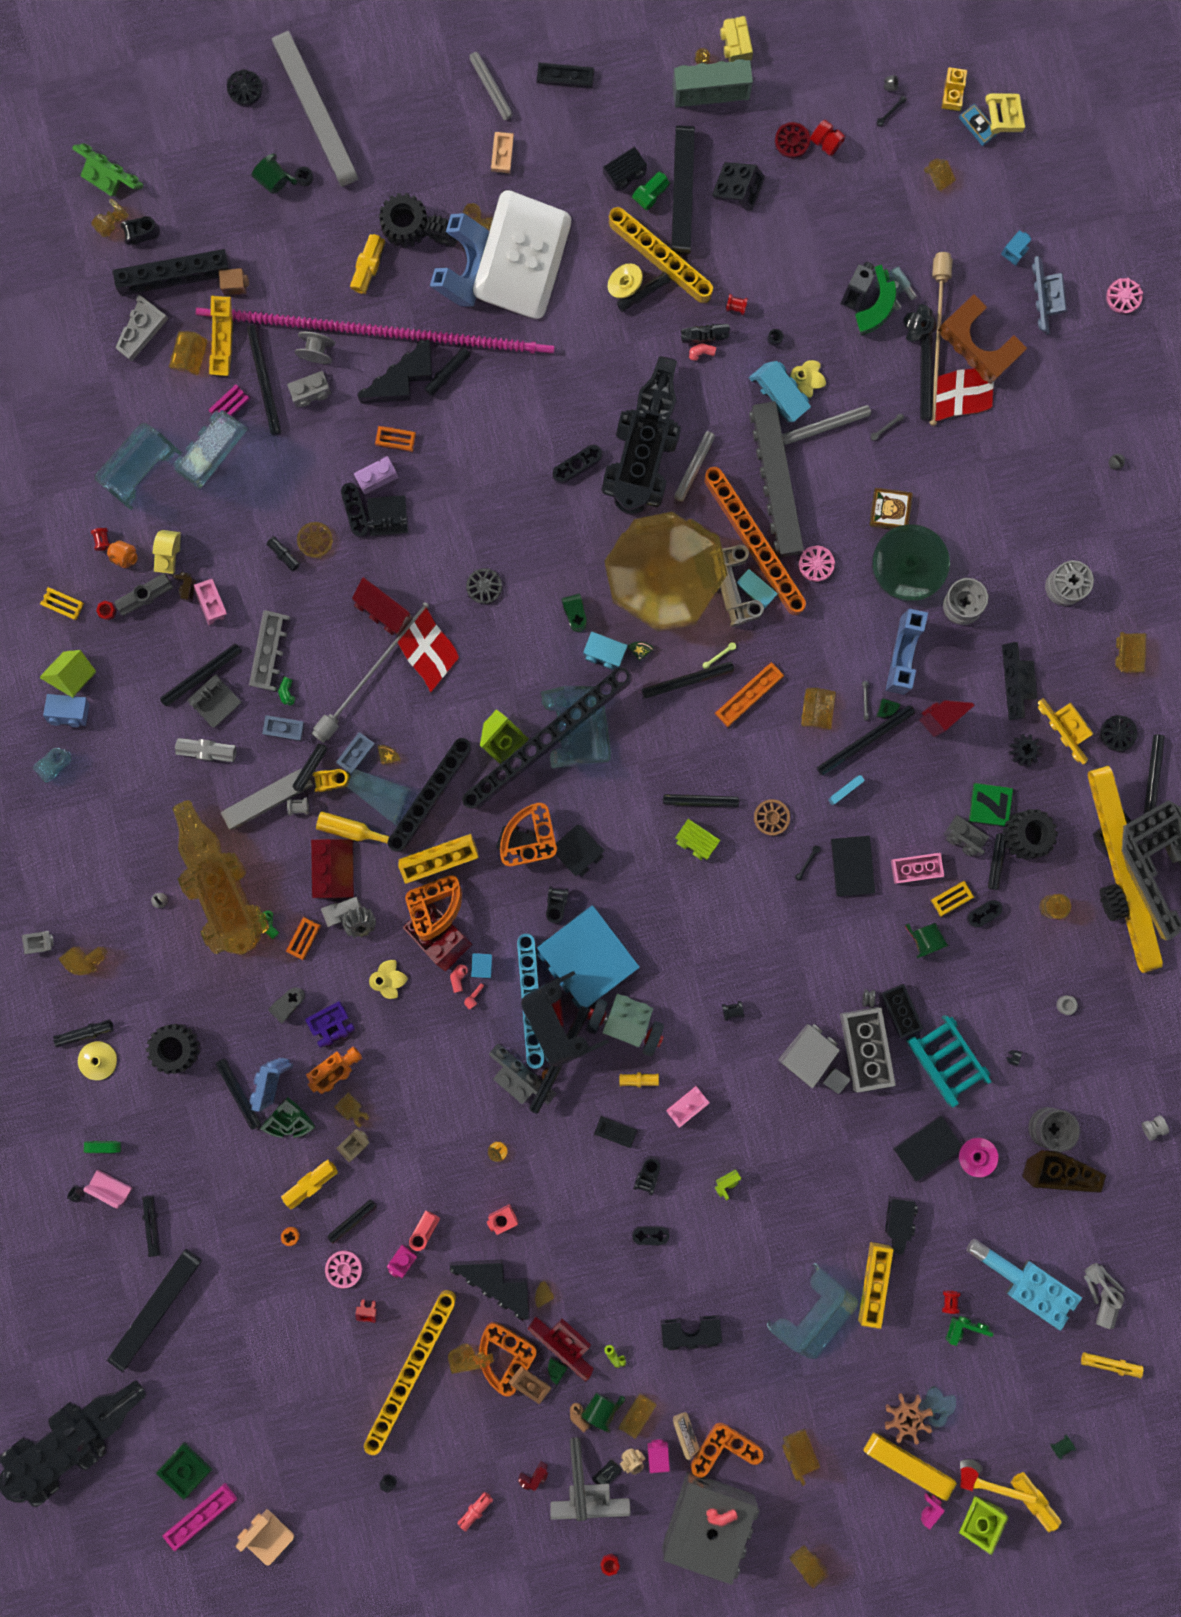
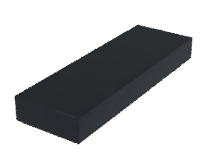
[536,62,594,89]

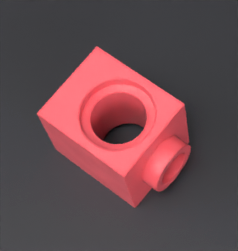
[487,1204,519,1235]

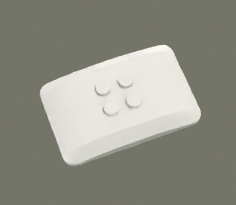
[473,190,571,319]

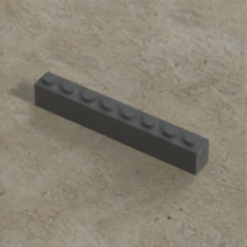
[749,401,804,558]

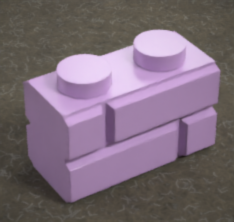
[353,456,398,495]

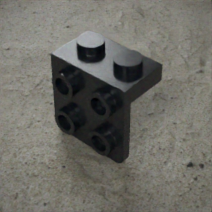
[552,824,605,877]

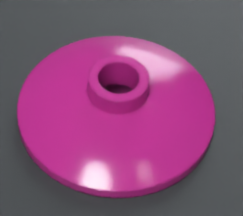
[959,1138,998,1177]

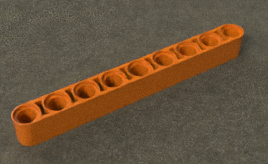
[705,467,806,615]

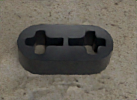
[967,900,1002,927]
[632,1226,669,1245]

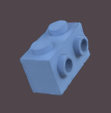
[43,694,90,727]

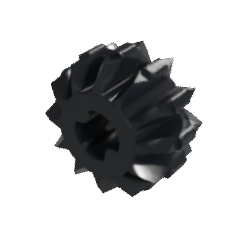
[1009,734,1042,767]

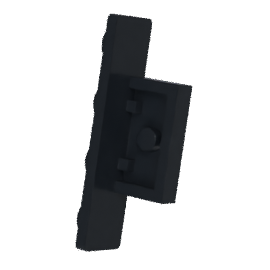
[1002,642,1038,720]

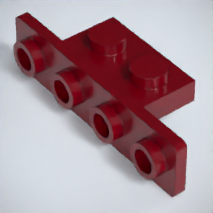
[528,1317,594,1382]

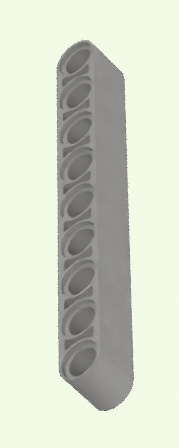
[271,31,359,188]

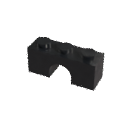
[660,1315,722,1351]

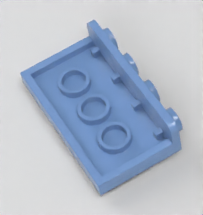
[250,1057,293,1112]

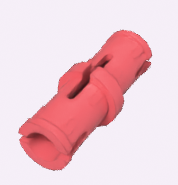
[457,1492,493,1531]

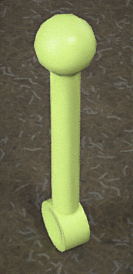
[703,642,736,669]

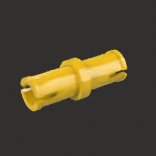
[619,1072,659,1088]

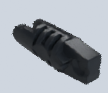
[681,323,730,343]

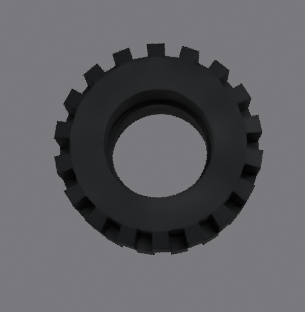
[379,193,428,248]
[1003,809,1058,860]
[146,1024,200,1074]

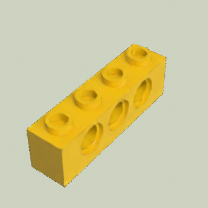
[398,834,479,884]
[858,1242,893,1329]

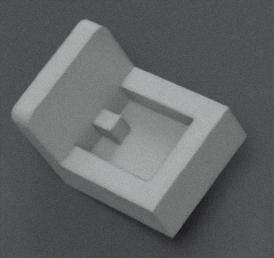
[22,931,54,954]

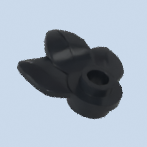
[903,304,937,342]

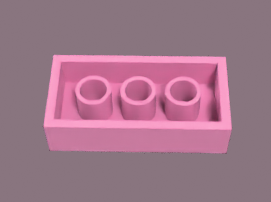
[891,853,944,884]

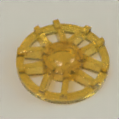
[297,522,333,558]

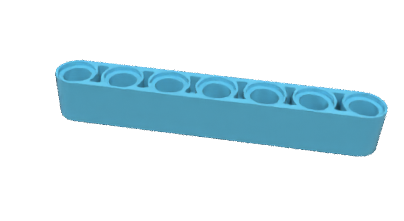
[517,934,545,1069]

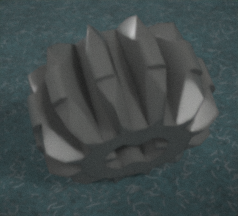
[342,906,376,938]

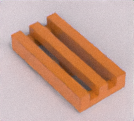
[375,426,416,452]
[286,917,321,960]

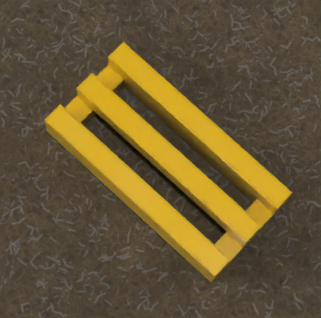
[40,587,84,620]
[930,881,974,917]

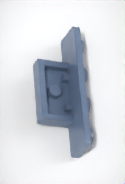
[1032,256,1067,335]

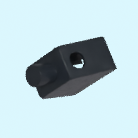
[840,262,876,312]

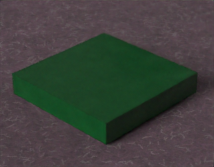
[156,1442,212,1500]

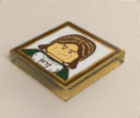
[869,487,913,531]

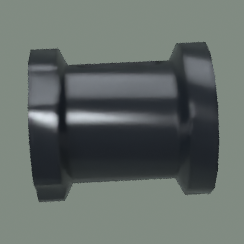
[722,1001,744,1021]

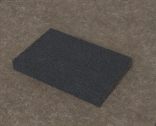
[831,836,875,897]
[893,1115,962,1181]

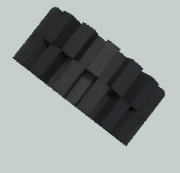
[424,215,457,247]
[1099,884,1129,921]

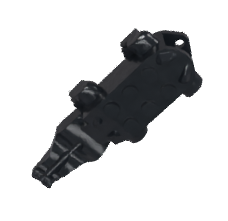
[601,356,681,515]
[0,1380,147,1507]

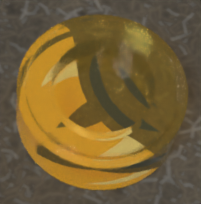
[488,1141,508,1162]

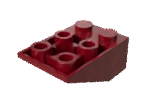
[402,903,473,972]

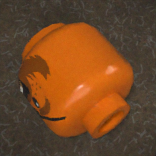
[107,540,138,568]

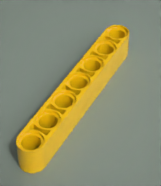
[609,207,713,303]

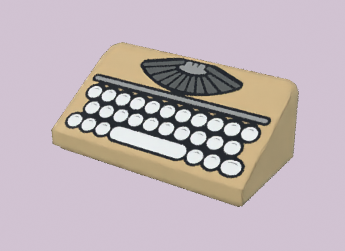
[673,1412,699,1460]

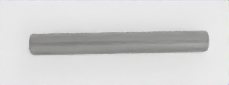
[782,405,871,445]

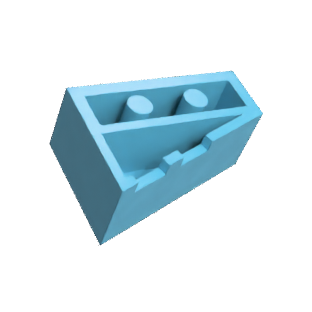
[749,361,811,422]

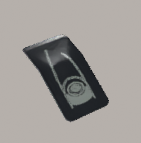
[592,1459,622,1484]

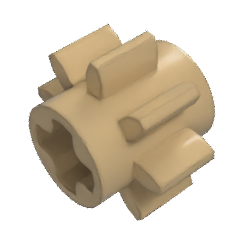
[620,1448,646,1475]

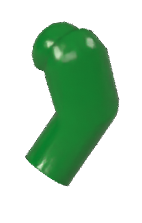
[278,677,295,706]
[260,910,279,940]

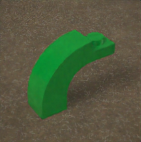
[855,264,897,335]

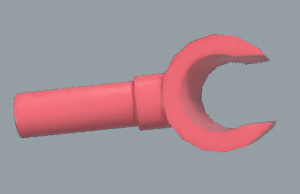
[464,983,484,1009]

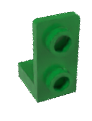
[945,1316,994,1346]

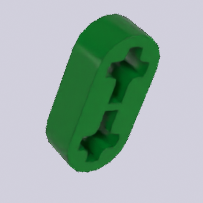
[83,1141,121,1153]

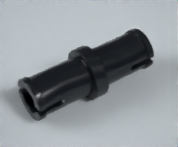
[266,536,301,572]

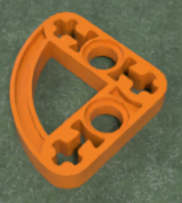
[500,803,557,867]
[405,875,462,941]
[479,1322,536,1396]

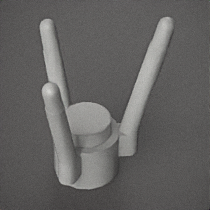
[1084,1263,1125,1309]

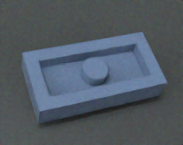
[262,715,305,741]
[336,732,375,774]

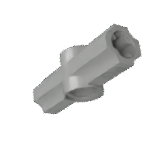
[175,738,237,762]

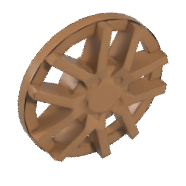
[754,799,790,836]

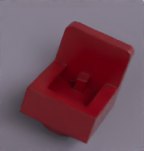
[518,1461,549,1491]

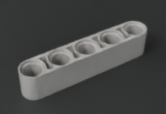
[221,768,313,830]

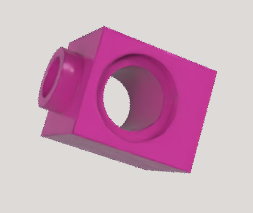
[647,1439,670,1473]

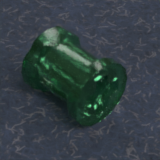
[1050,1434,1076,1461]

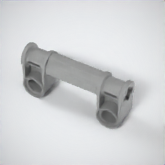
[711,545,764,627]

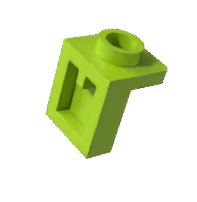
[715,1169,741,1201]

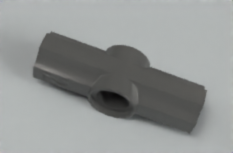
[114,573,174,616]

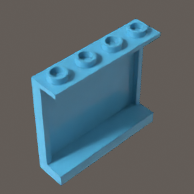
[536,905,639,1009]

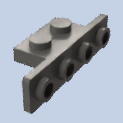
[489,1044,556,1105]

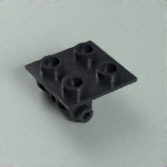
[367,495,408,536]

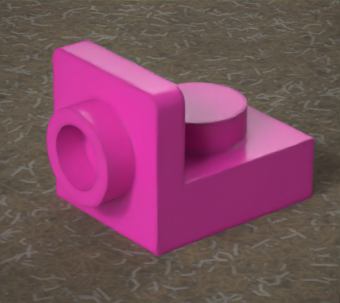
[387,1244,418,1278]
[920,1493,944,1530]

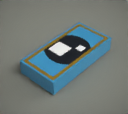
[959,104,998,146]

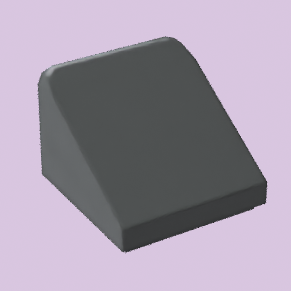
[823,1067,851,1094]

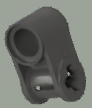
[268,987,305,1024]

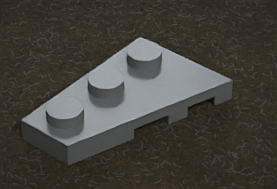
[115,295,168,362]

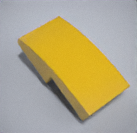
[942,67,967,111]

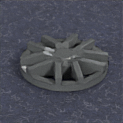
[466,568,502,604]

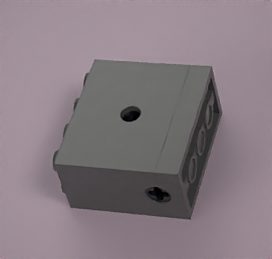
[662,1471,759,1585]

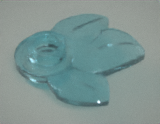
[918,1386,956,1427]

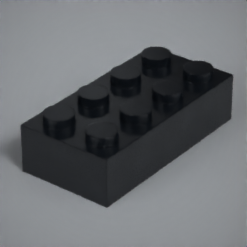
[880,983,923,1038]

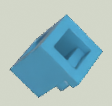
[1001,230,1032,266]

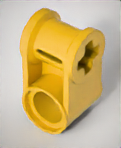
[312,769,351,792]

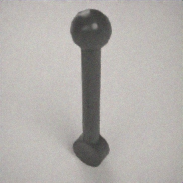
[870,414,904,441]
[862,681,869,721]

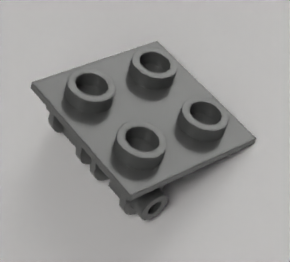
[187,674,242,728]

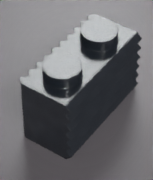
[603,146,647,191]

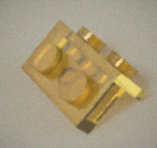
[169,331,208,375]
[1115,632,1147,673]
[801,687,836,730]

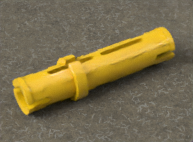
[1081,1352,1143,1379]

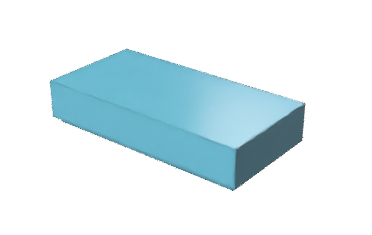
[736,569,778,609]
[828,775,865,805]

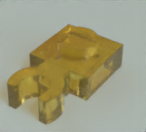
[334,1092,370,1128]

